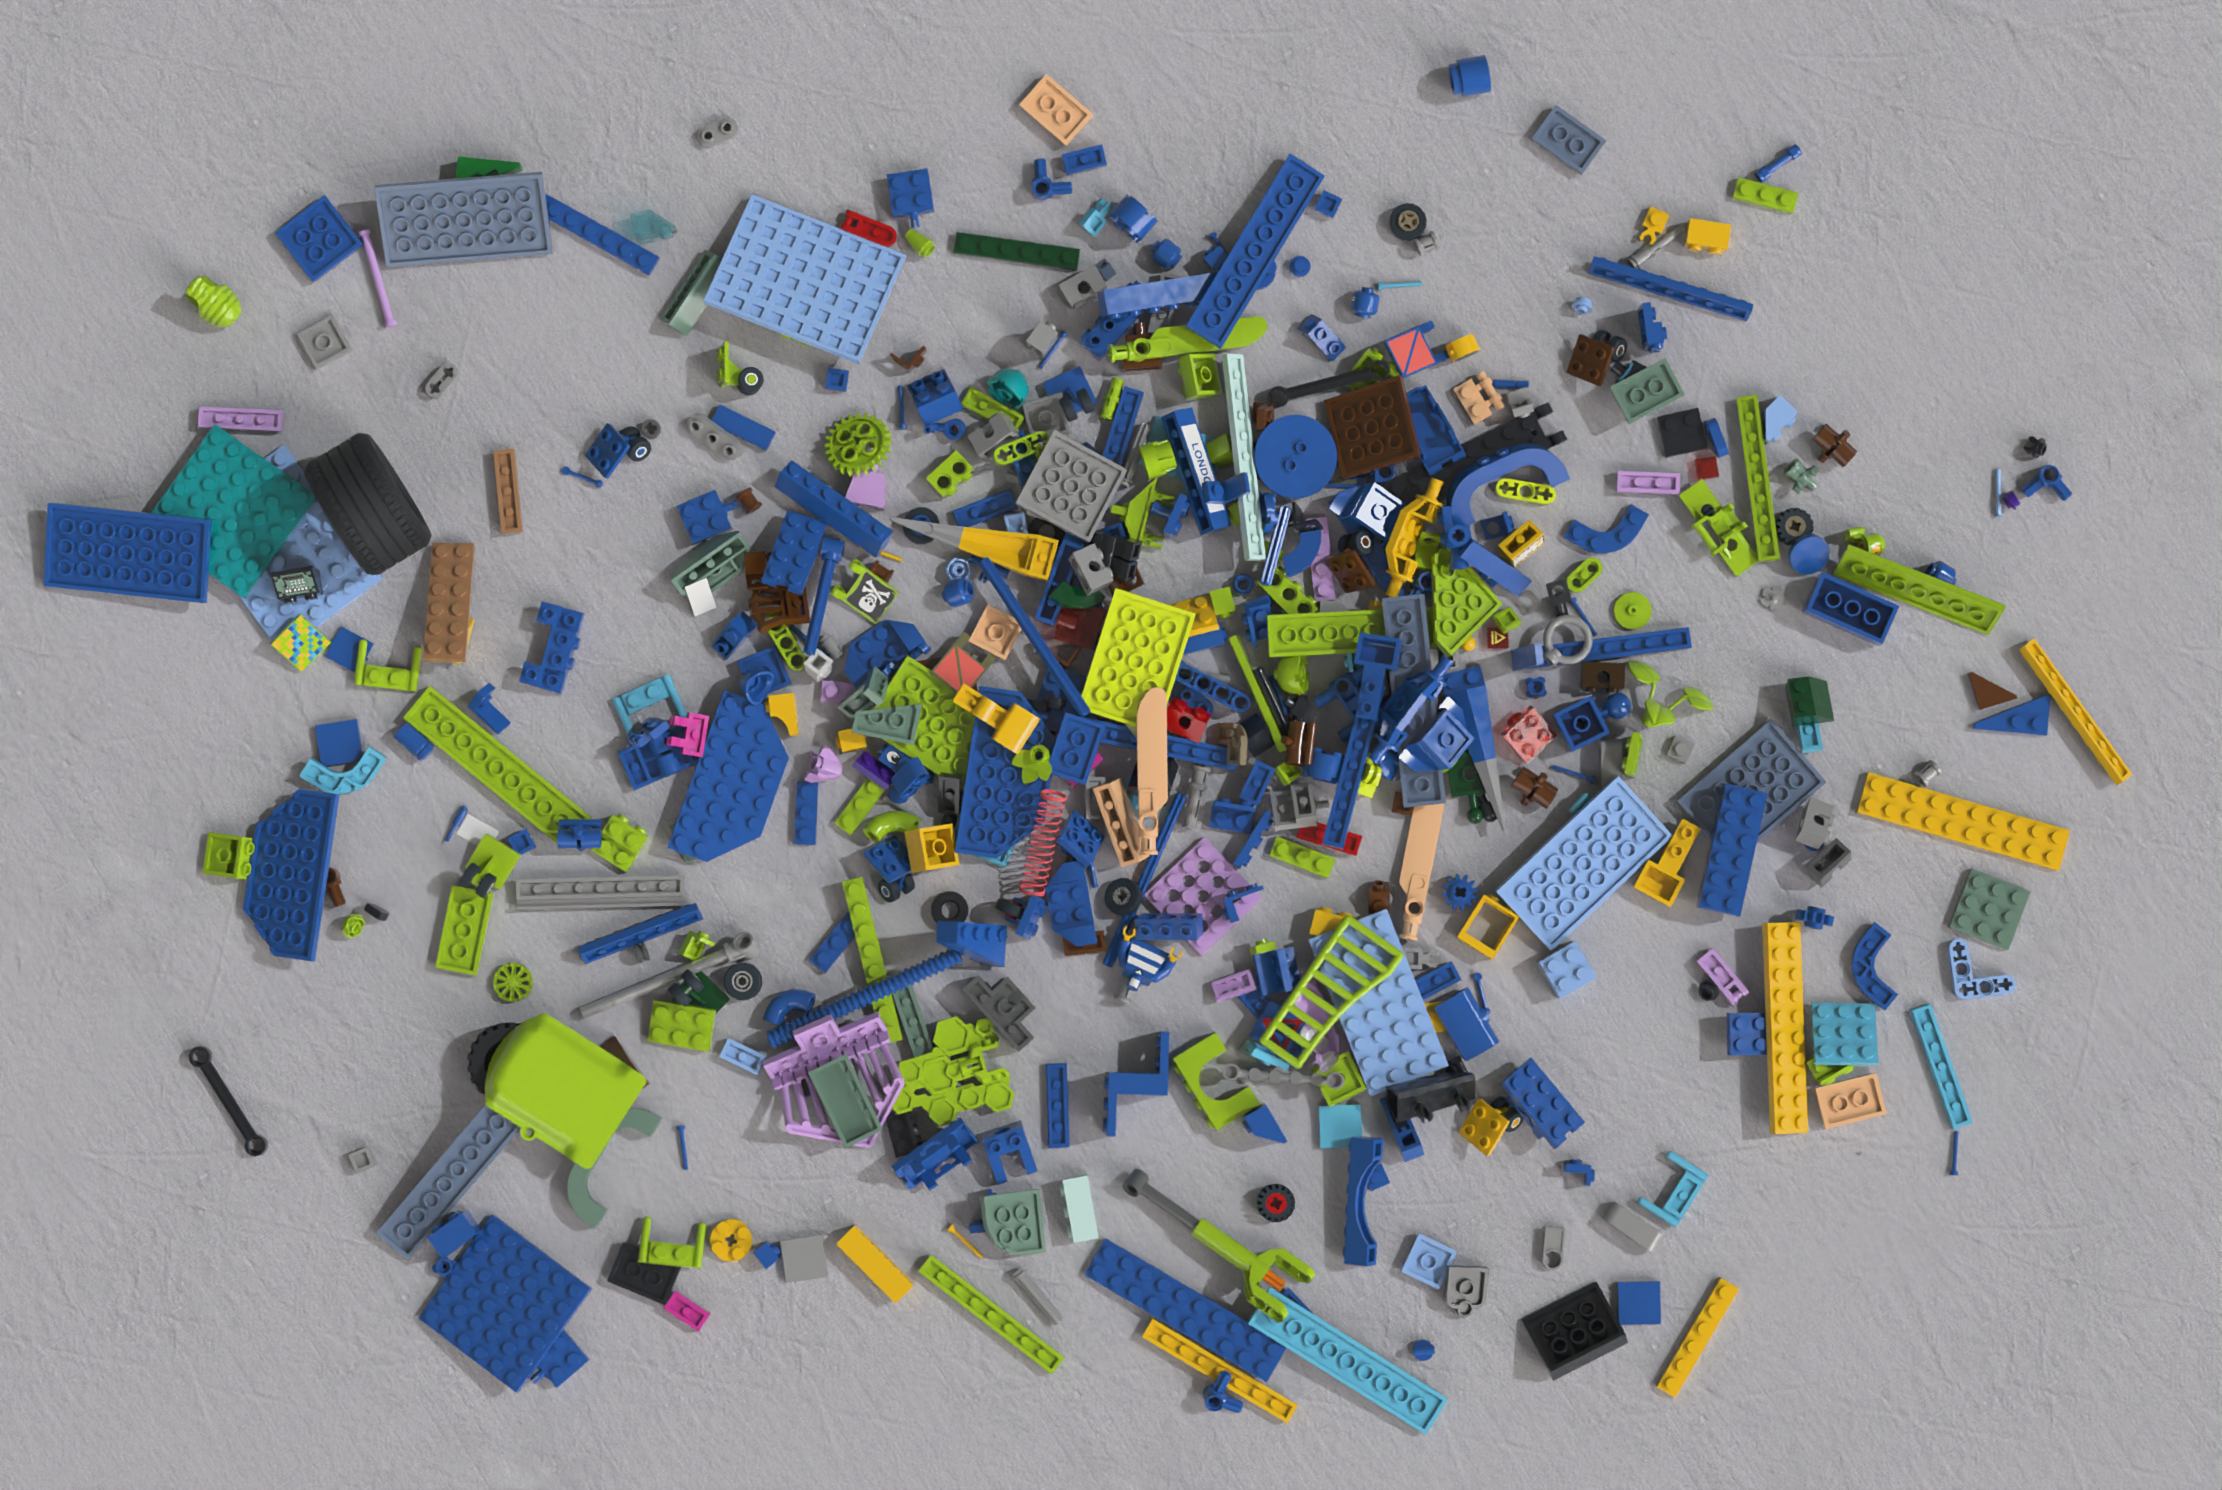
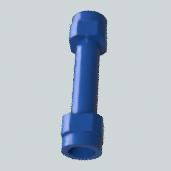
[1755,144,1802,183]

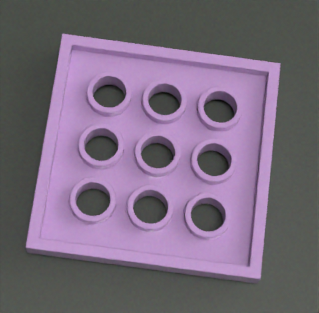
[1144,837,1262,956]

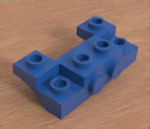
[519,601,584,694]

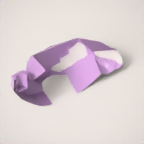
[1293,977,1339,1073]

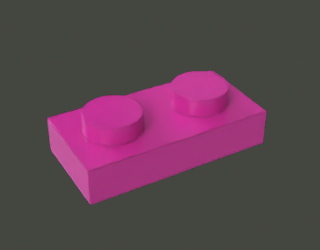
[663,1290,711,1332]

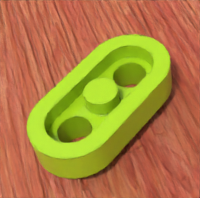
[1566,557,1603,593]

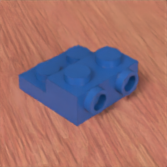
[1637,302,1667,353]

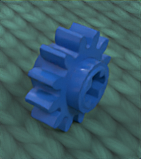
[1441,874,1479,911]
[1796,906,1834,930]

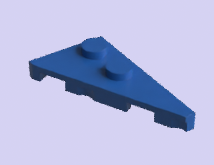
[1973,695,2050,736]

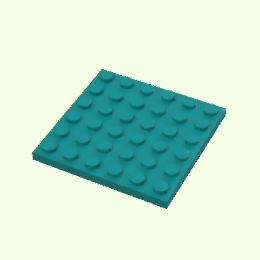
[151,424,316,598]

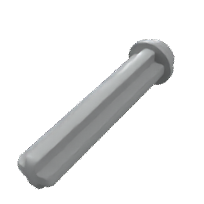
[1120,422,1152,488]
[1012,1267,1063,1326]

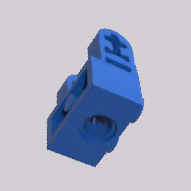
[981,1120,1038,1185]

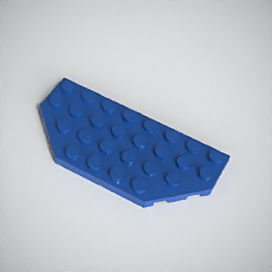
[955,686,1056,858]
[667,690,789,862]
[243,789,340,962]

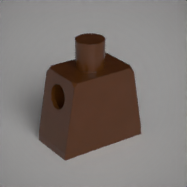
[1122,323,1162,372]

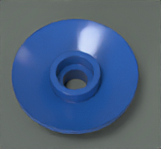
[1378,749,1401,781]

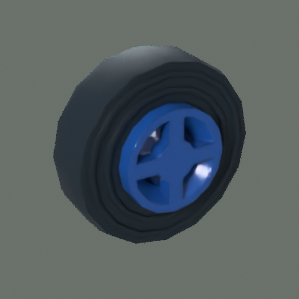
[903,507,940,545]

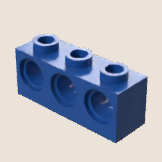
[1135,913,1203,940]

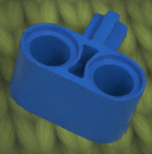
[891,757,934,799]

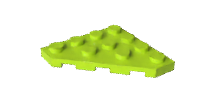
[1431,545,1502,658]

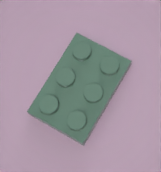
[1609,358,1685,425]

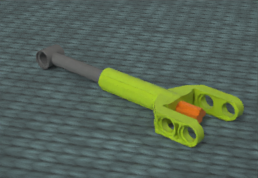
[1122,1169,1315,1322]

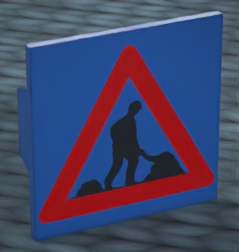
[1249,1000,1305,1052]

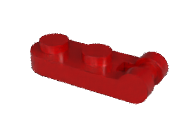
[839,210,897,247]

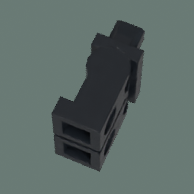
[1088,531,1143,581]

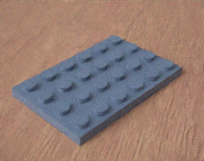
[1676,719,1826,842]

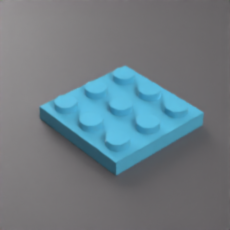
[1811,1003,1879,1066]

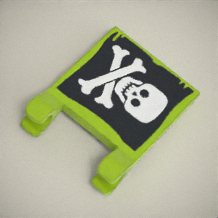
[830,559,899,625]

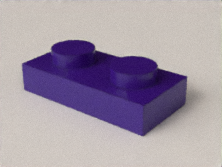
[852,751,896,791]

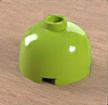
[1274,656,1310,694]

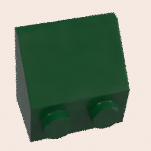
[1785,676,1834,727]

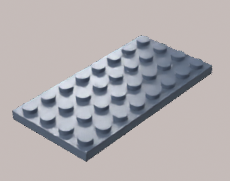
[374,172,553,267]

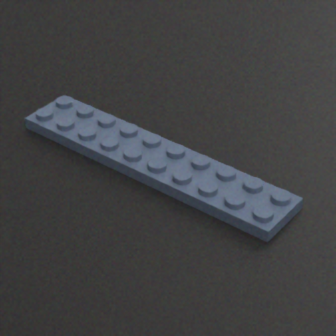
[1382,594,1446,808]
[376,1104,521,1260]

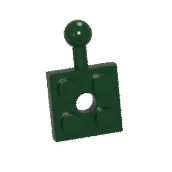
[1448,753,1486,824]

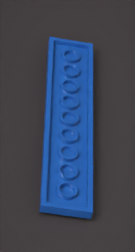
[1185,154,1325,349]
[1085,1238,1286,1382]

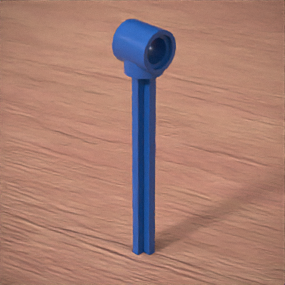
[803,537,845,655]

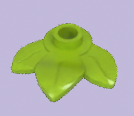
[1012,745,1052,784]

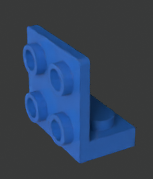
[1209,798,1255,834]

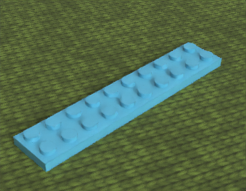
[1247,1287,1448,1435]

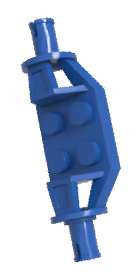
[1368,655,1454,764]

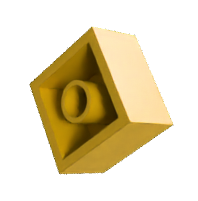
[905,823,960,873]

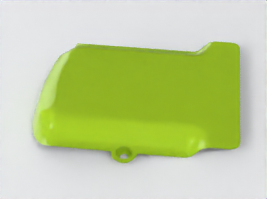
[485,1013,646,1169]

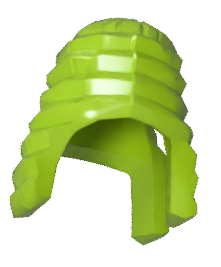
[185,275,242,328]

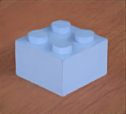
[1537,941,1597,999]

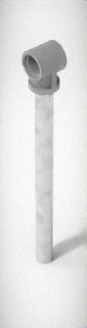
[580,932,759,1019]

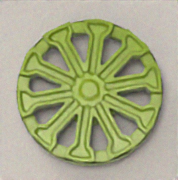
[493,963,533,1002]

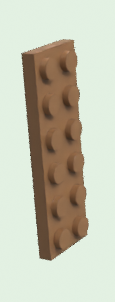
[423,543,475,662]

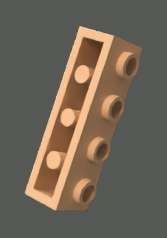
[1093,778,1149,868]

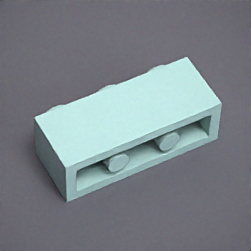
[1059,1175,1099,1243]

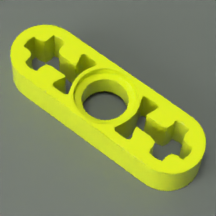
[1495,478,1556,505]

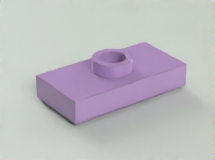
[1210,969,1257,1003]

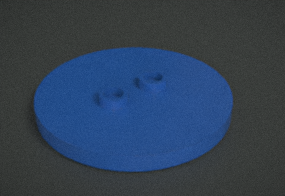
[1254,415,1337,499]

